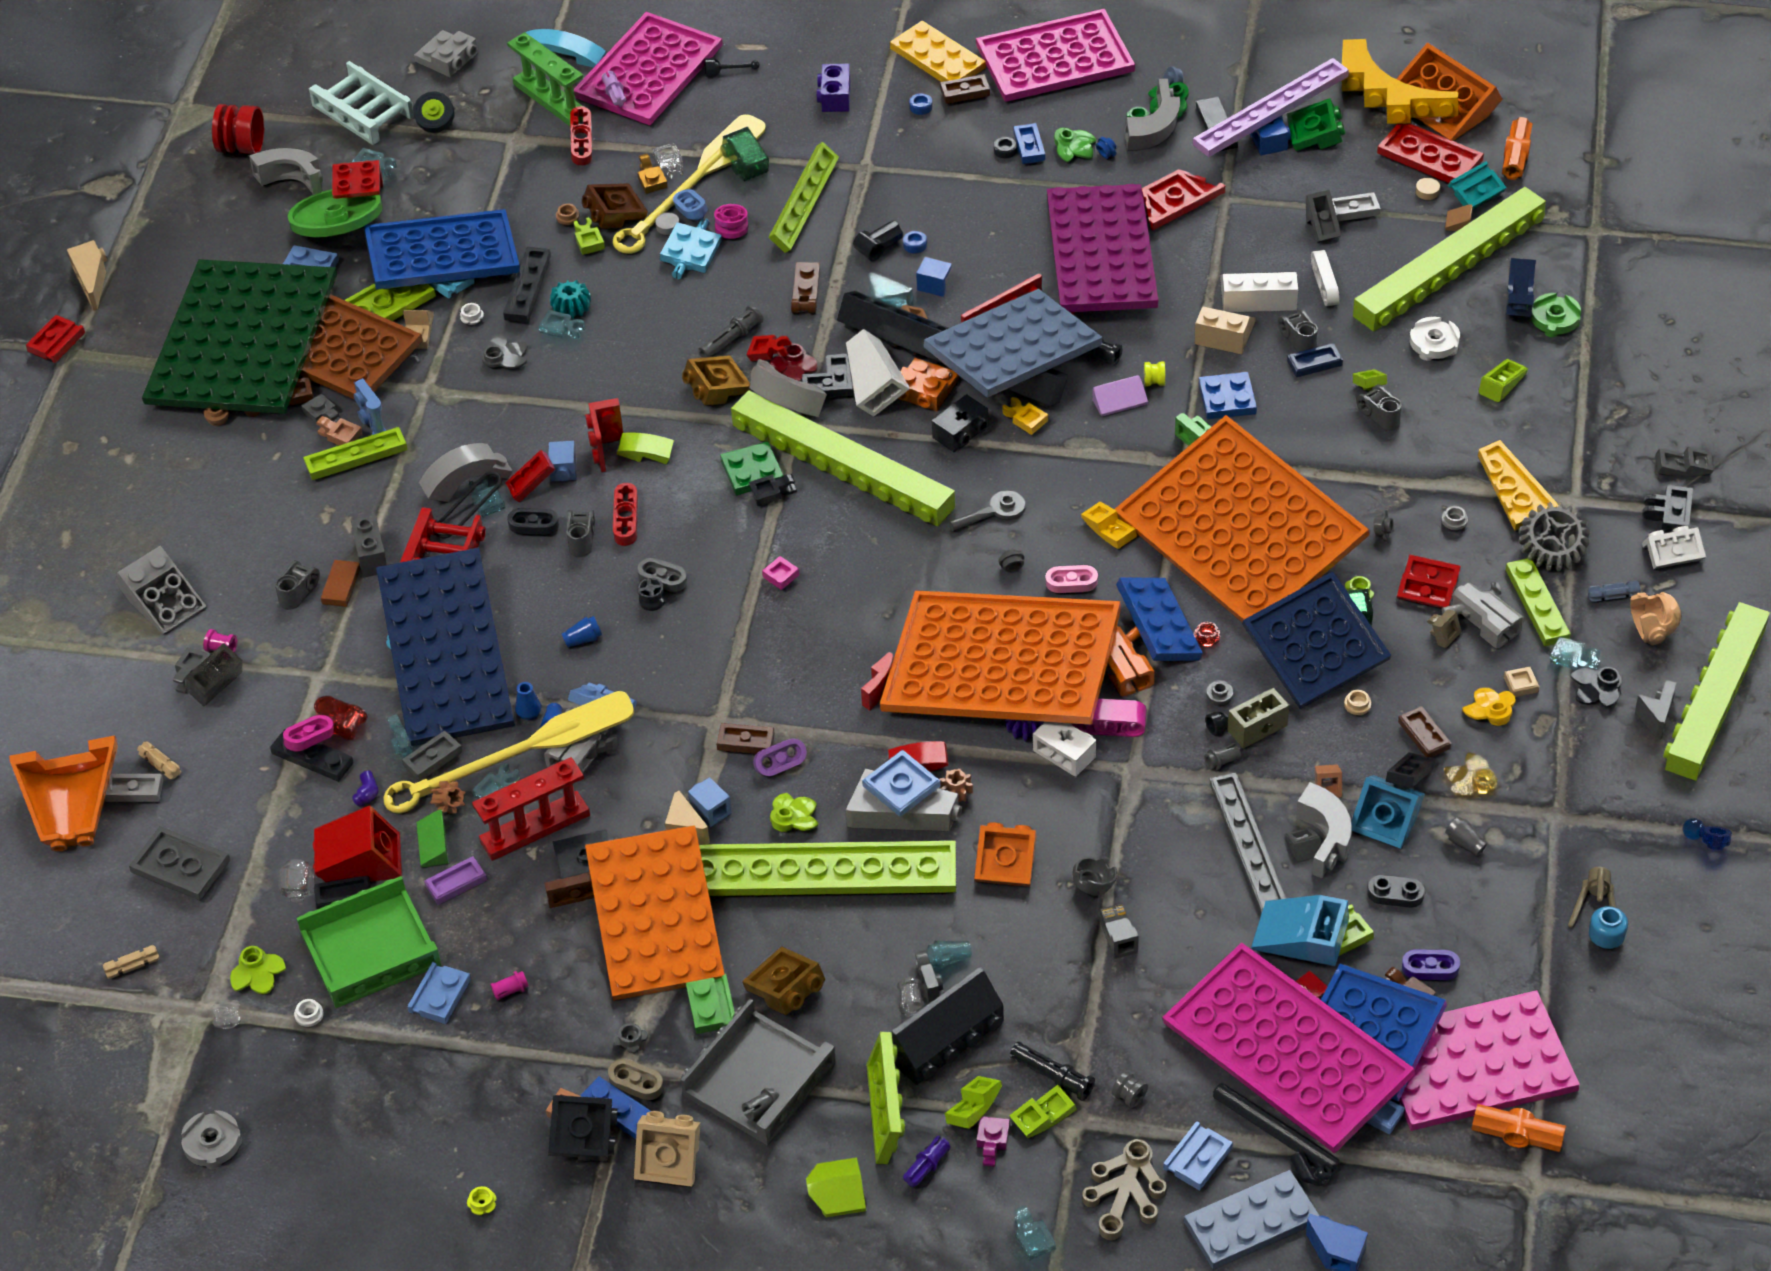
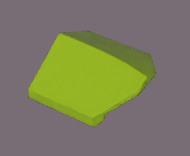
[806,1157,866,1217]

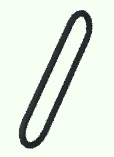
[435,472,502,538]

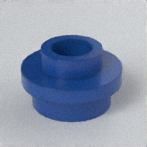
[1095,136,1117,159]

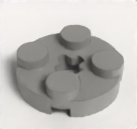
[181,1111,242,1169]

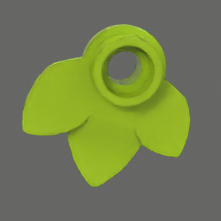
[770,793,818,832]
[230,946,286,994]

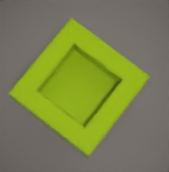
[1353,369,1387,391]

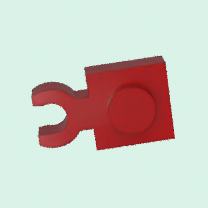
[746,335,792,361]

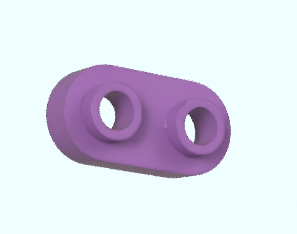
[753,738,807,776]

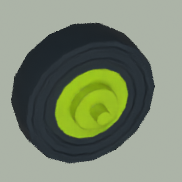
[413,91,455,133]

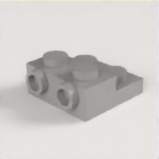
[414,30,478,77]

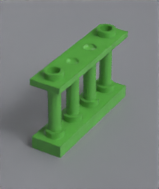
[507,32,584,126]

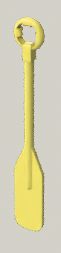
[613,115,766,254]
[383,691,634,813]

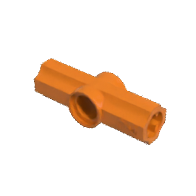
[1502,117,1533,180]
[1472,1104,1566,1152]

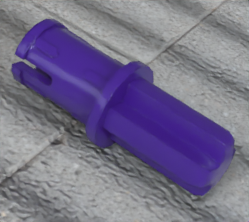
[903,1136,951,1187]

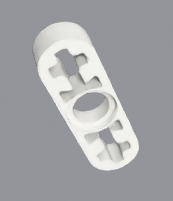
[1311,250,1339,307]

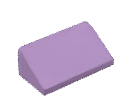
[1093,375,1148,417]

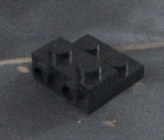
[548,1095,618,1162]

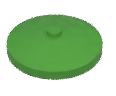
[288,189,383,237]

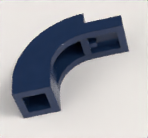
[1506,258,1536,317]

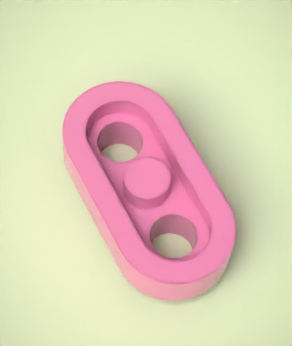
[1046,565,1098,593]

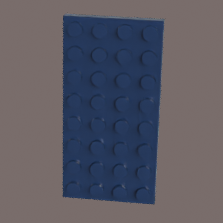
[376,548,515,747]

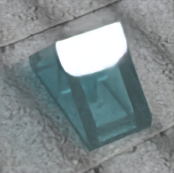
[869,272,913,308]

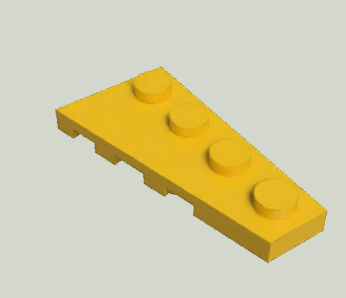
[1478,440,1558,531]

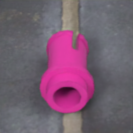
[490,971,529,1001]

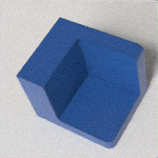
[916,257,951,297]

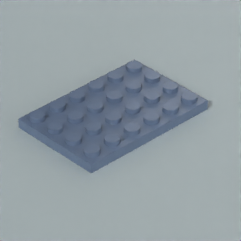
[924,289,1103,398]

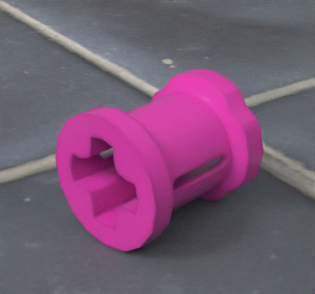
[203,629,238,657]

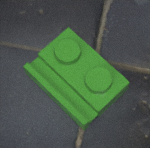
[686,974,735,1034]

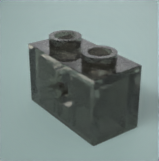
[185,643,243,707]

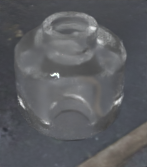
[278,859,315,903]

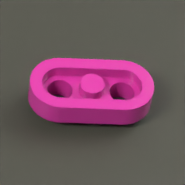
[283,715,334,752]

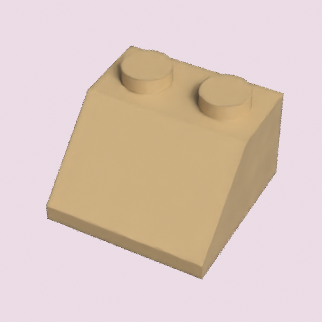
[1195,306,1256,354]

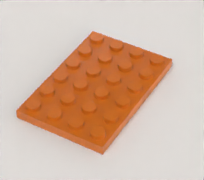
[585,825,725,1001]

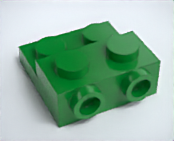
[1287,98,1346,151]

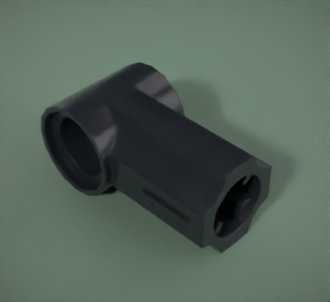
[853,220,903,261]

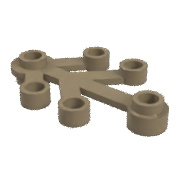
[1082,1139,1167,1241]

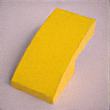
[1081,502,1137,549]

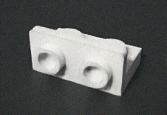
[1642,526,1706,569]

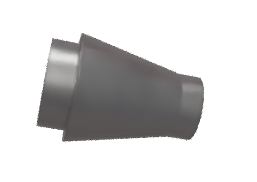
[1445,816,1488,856]

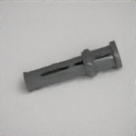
[698,305,763,358]

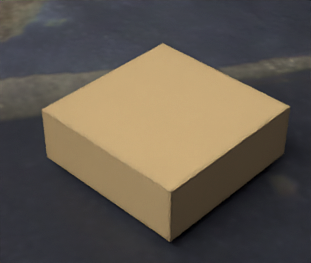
[1504,667,1539,697]

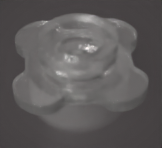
[212,1000,241,1029]

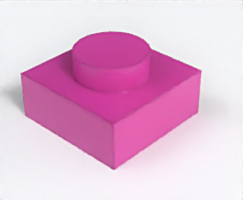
[762,556,799,590]

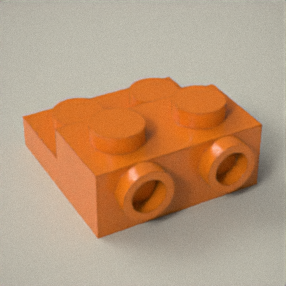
[898,358,959,411]
[974,822,1037,887]

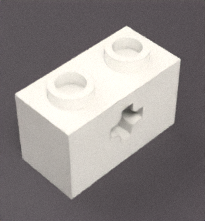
[1033,722,1096,777]

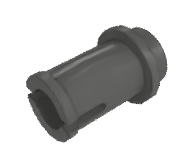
[1204,743,1241,770]
[742,1088,779,1120]

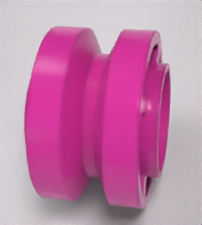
[714,204,748,239]

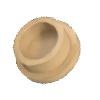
[1344,690,1371,715]

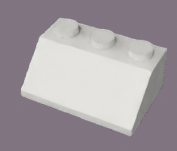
[1220,272,1298,312]

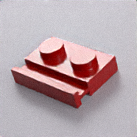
[26,315,85,363]

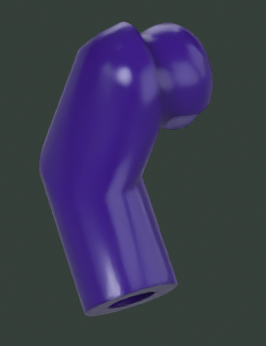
[352,771,379,807]

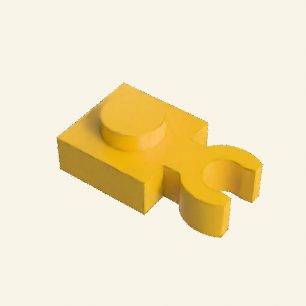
[1002,397,1048,435]

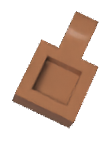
[316,416,362,445]

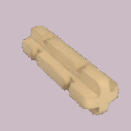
[137,741,181,780]
[103,945,159,979]

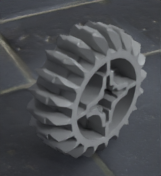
[1519,501,1590,572]

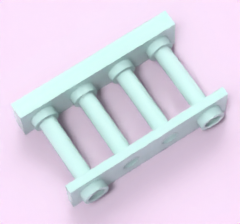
[309,61,414,145]

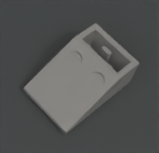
[115,545,206,635]

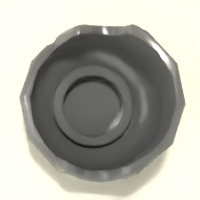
[1072,857,1117,896]

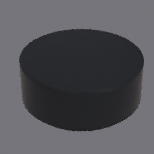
[994,137,1017,159]

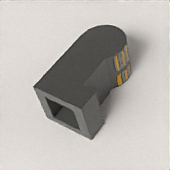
[1099,903,1138,959]

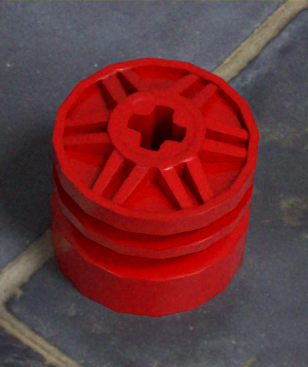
[212,104,265,155]

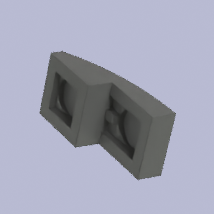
[1655,447,1714,476]

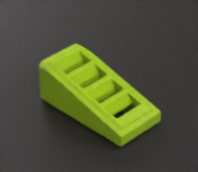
[1479,359,1528,402]

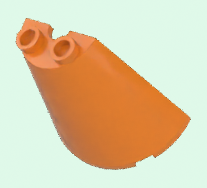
[9,735,118,852]

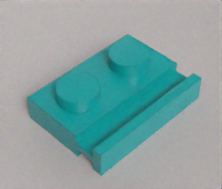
[1447,161,1507,210]

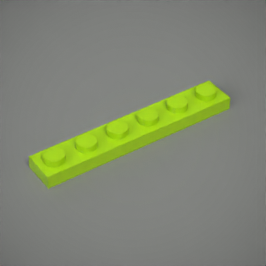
[768,142,839,253]

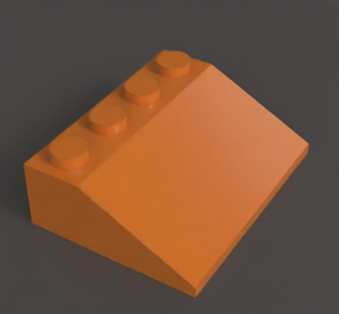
[1397,42,1503,141]

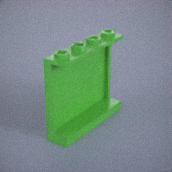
[297,876,442,1008]

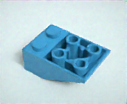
[1251,895,1349,966]

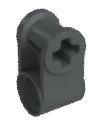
[1278,309,1318,352]
[1356,384,1402,430]
[566,510,595,557]
[275,560,320,609]

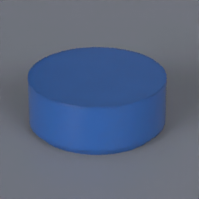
[909,93,932,115]
[903,231,927,254]

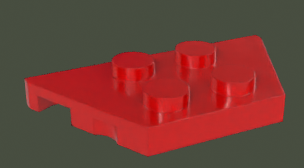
[1141,169,1226,230]

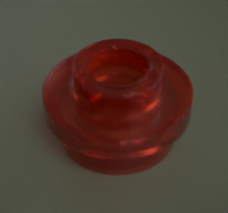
[1194,622,1220,647]

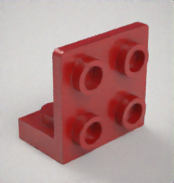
[332,160,383,199]
[585,398,623,472]

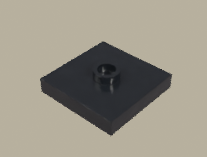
[552,829,609,879]

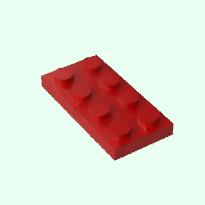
[1377,123,1484,183]

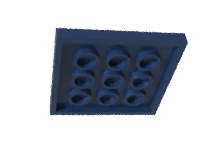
[1242,571,1391,709]

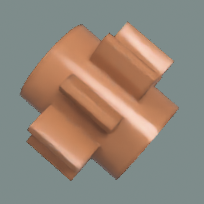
[939,769,973,802]
[430,781,465,814]

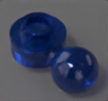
[1682,818,1732,850]

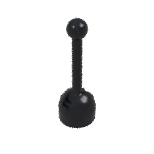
[704,58,760,77]
[1205,712,1228,735]

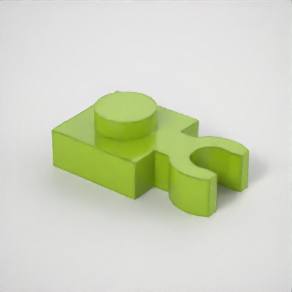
[574,217,605,255]

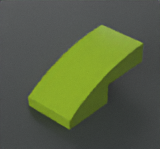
[616,433,674,465]
[945,1076,1002,1129]
[1009,1085,1077,1138]

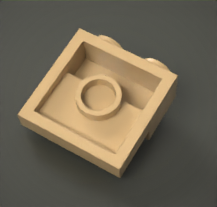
[634,1111,700,1187]

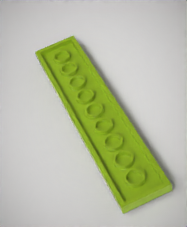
[699,841,956,896]

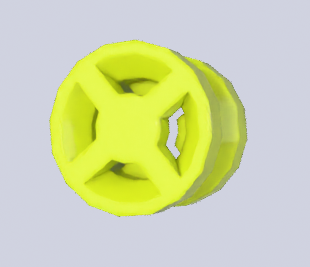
[1144,361,1165,387]

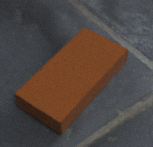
[321,560,361,607]

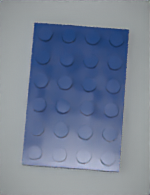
[364,209,520,289]

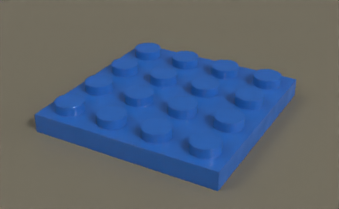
[1321,964,1447,1101]

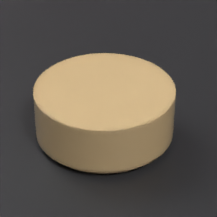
[1416,178,1440,200]

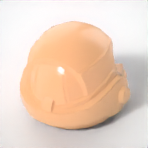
[1630,592,1681,645]

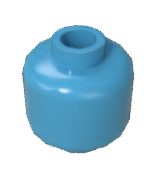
[1589,906,1628,949]

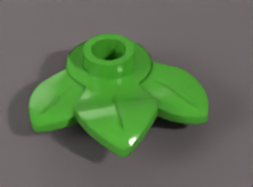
[1054,128,1096,163]

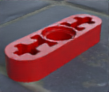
[570,106,592,166]
[613,483,638,546]

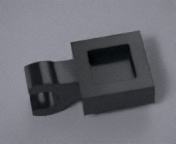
[749,474,797,506]

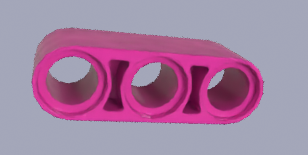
[1071,699,1147,737]

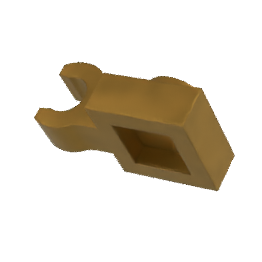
[637,153,668,194]

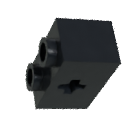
[932,394,989,452]

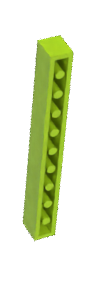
[1353,187,1546,332]
[731,390,955,527]

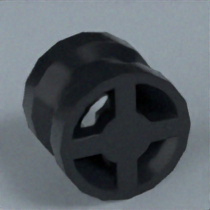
[637,578,665,611]

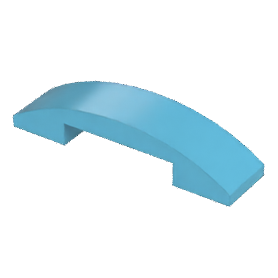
[526,29,606,68]

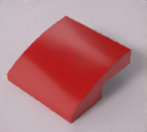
[1397,554,1461,608]

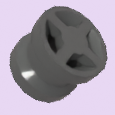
[1112,1071,1148,1108]

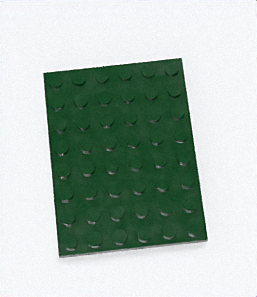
[142,259,337,414]

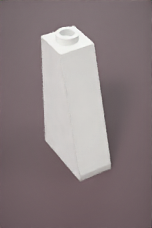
[846,329,909,417]

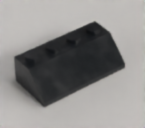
[892,967,1004,1085]

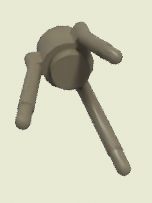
[1568,867,1616,928]

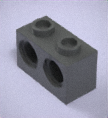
[351,515,387,578]

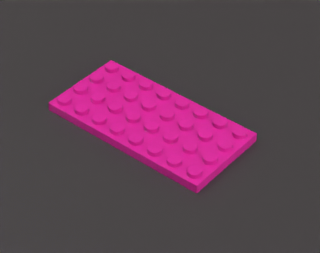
[1162,942,1415,1154]

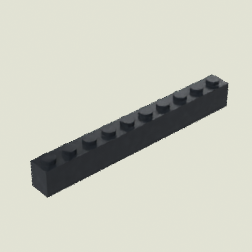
[837,291,1068,407]

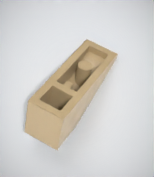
[67,240,107,311]

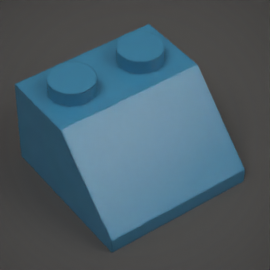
[1351,775,1425,849]

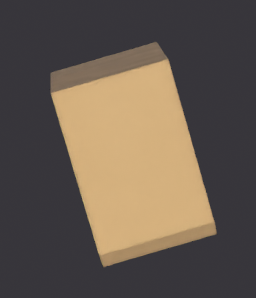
[665,791,710,845]

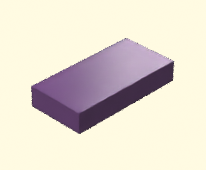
[424,856,487,905]

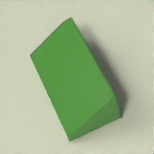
[416,809,449,868]

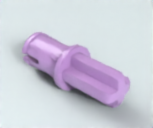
[602,71,626,107]

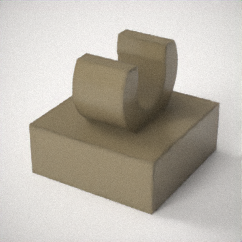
[1427,609,1461,648]

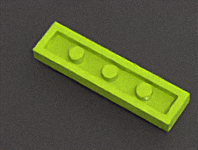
[303,427,408,480]
[1506,558,1571,647]

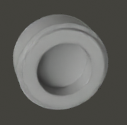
[655,213,679,235]

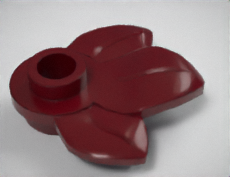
[769,343,817,381]

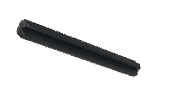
[1213,1083,1339,1173]

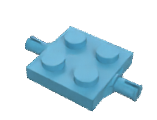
[660,218,722,279]

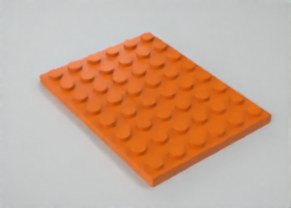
[1115,415,1370,622]
[880,591,1121,724]

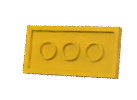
[890,21,986,82]

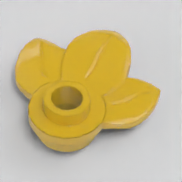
[1462,688,1516,726]

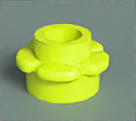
[467,1186,496,1215]

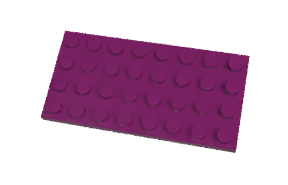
[1047,184,1159,312]

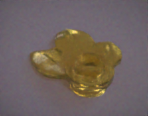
[1444,752,1497,796]

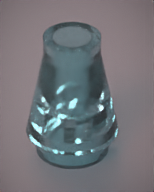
[927,940,972,969]

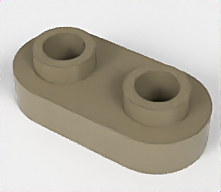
[608,1059,664,1100]

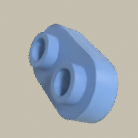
[673,189,708,220]

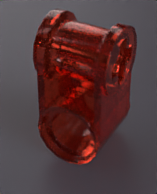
[314,696,368,740]

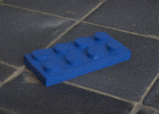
[1116,577,1203,661]

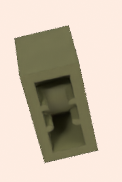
[1228,688,1289,749]

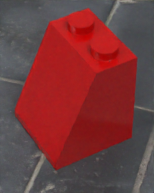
[312,805,402,882]

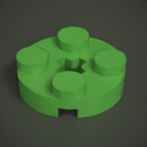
[1531,293,1581,337]

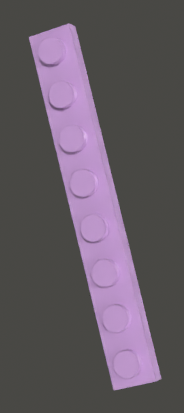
[1193,58,1349,157]

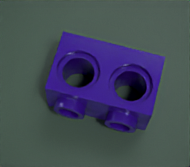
[817,64,851,112]

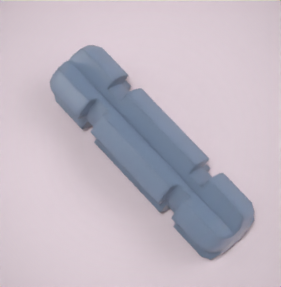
[1588,580,1641,602]

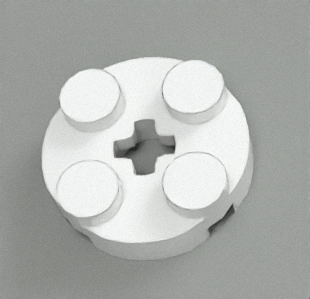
[1410,317,1460,361]

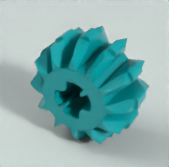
[550,279,591,319]

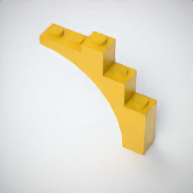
[1342,39,1458,124]

